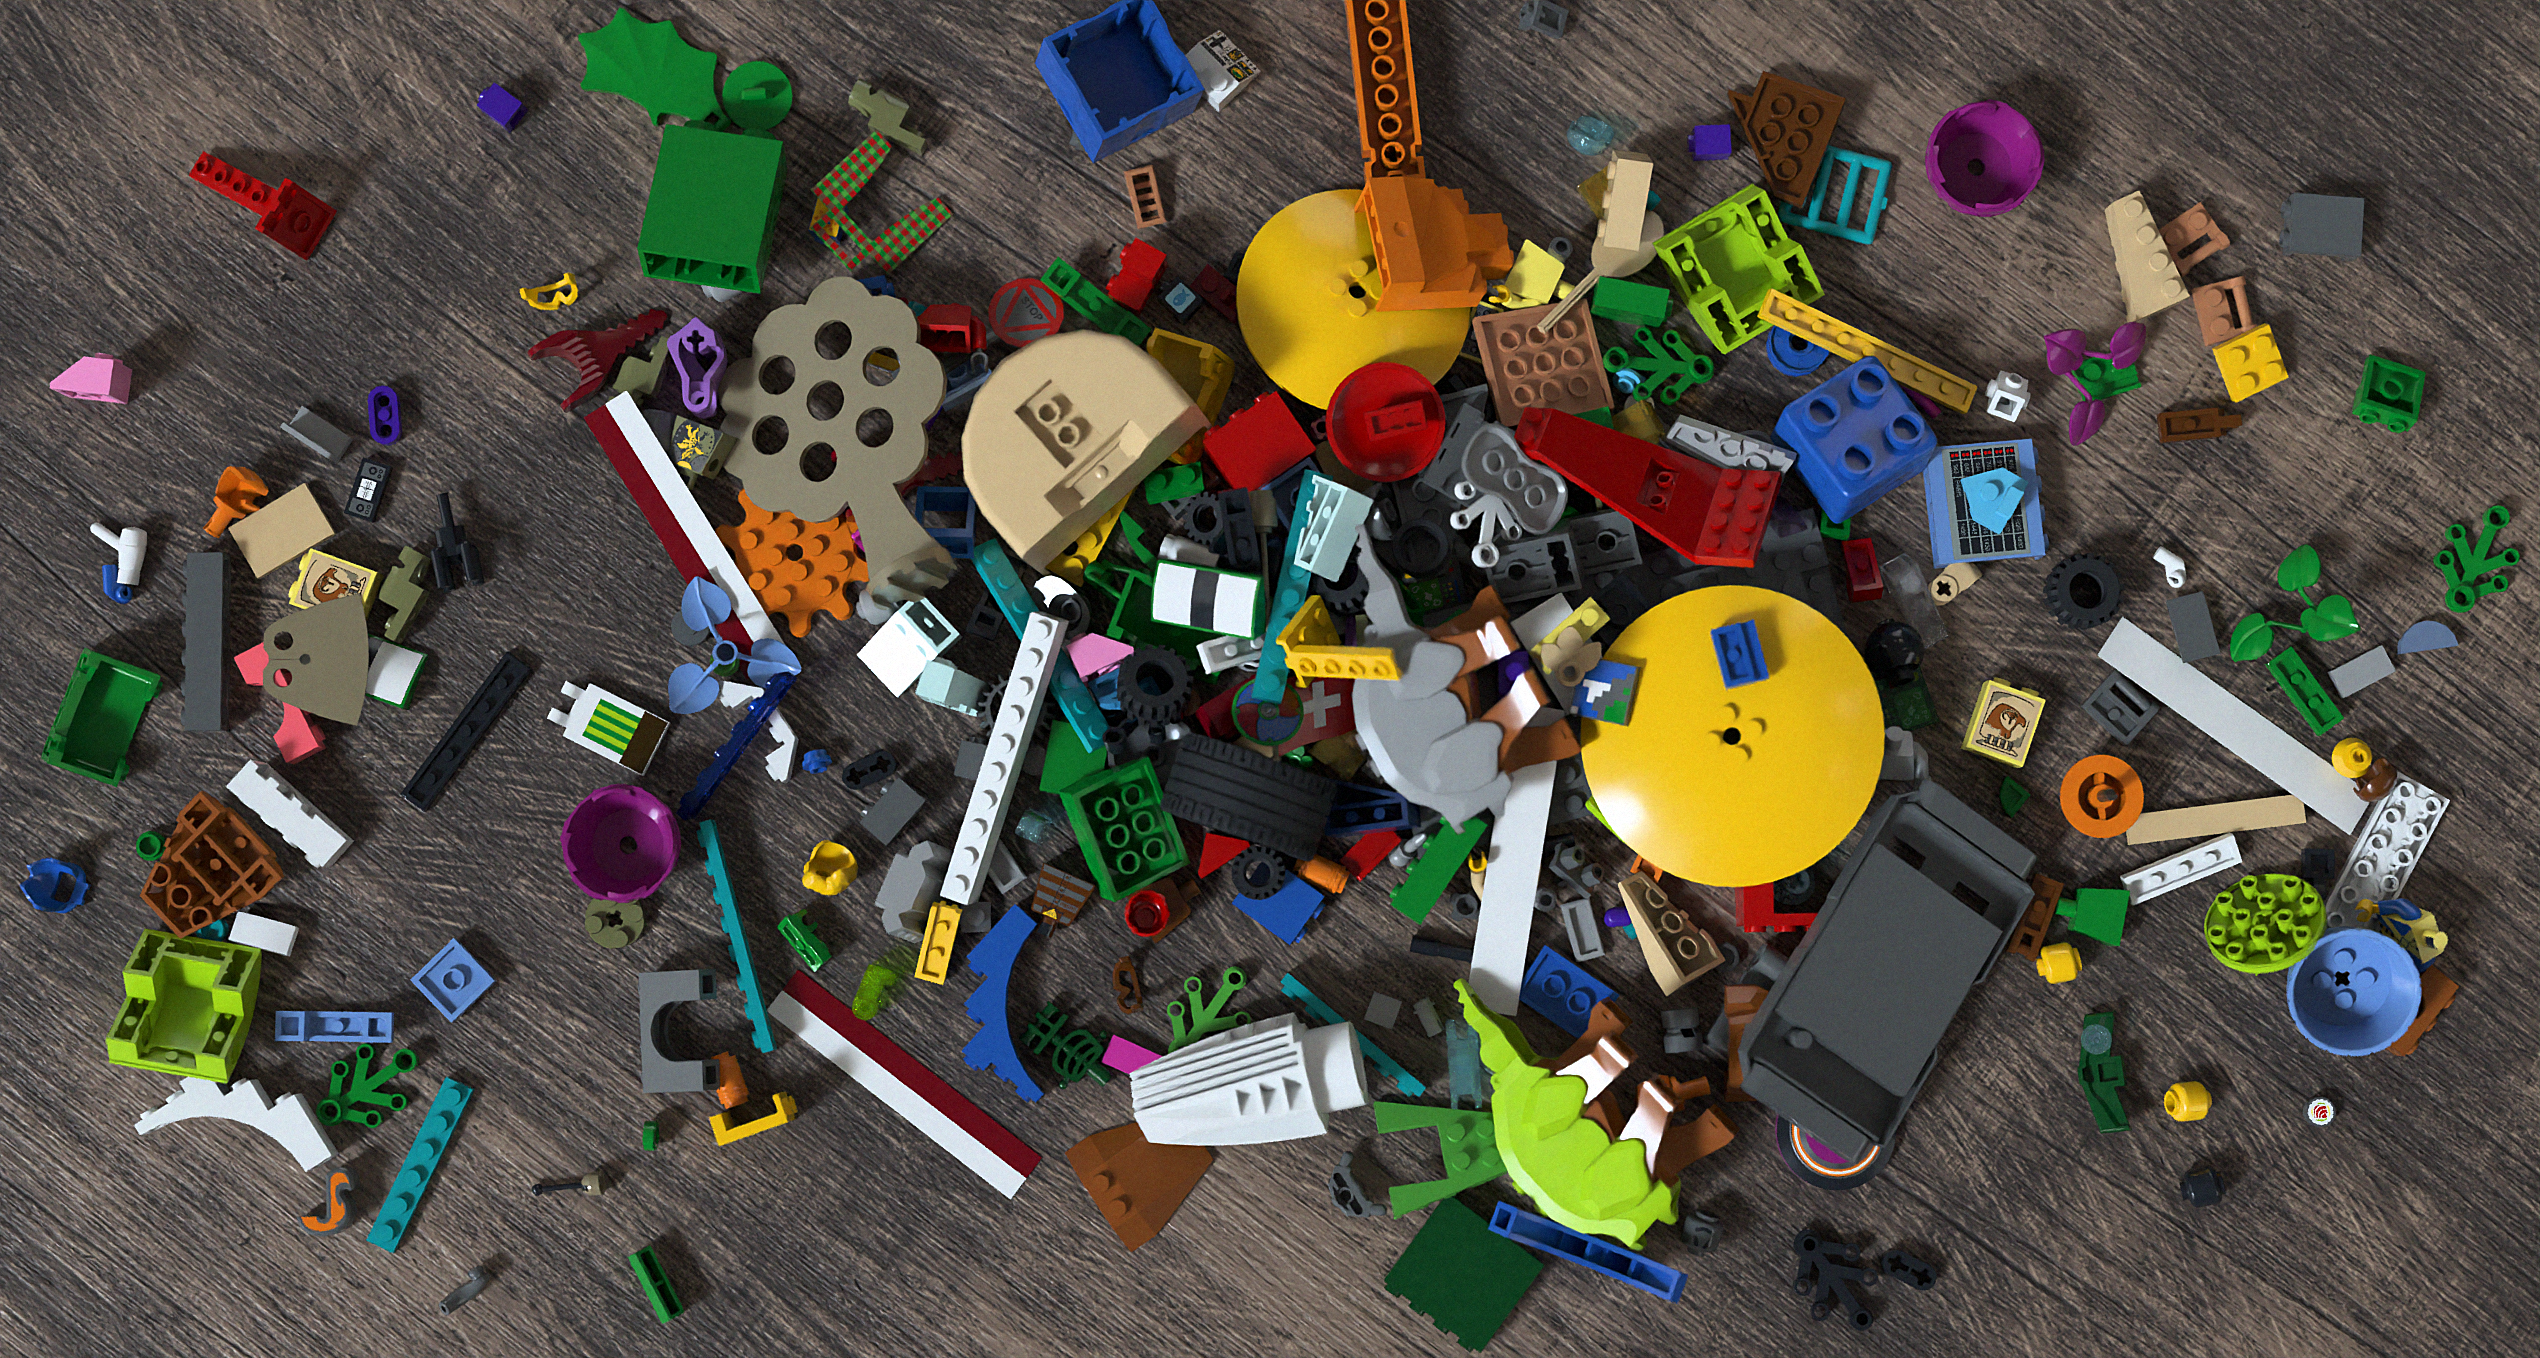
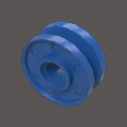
[1766,325,1829,377]

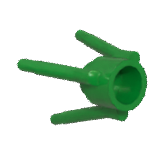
[1083,559,1138,606]

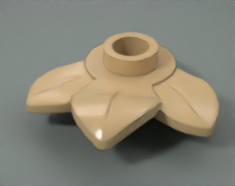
[1541,626,1602,687]

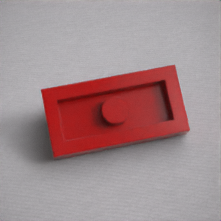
[1339,831,1403,882]

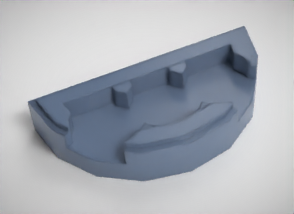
[2397,621,2459,655]

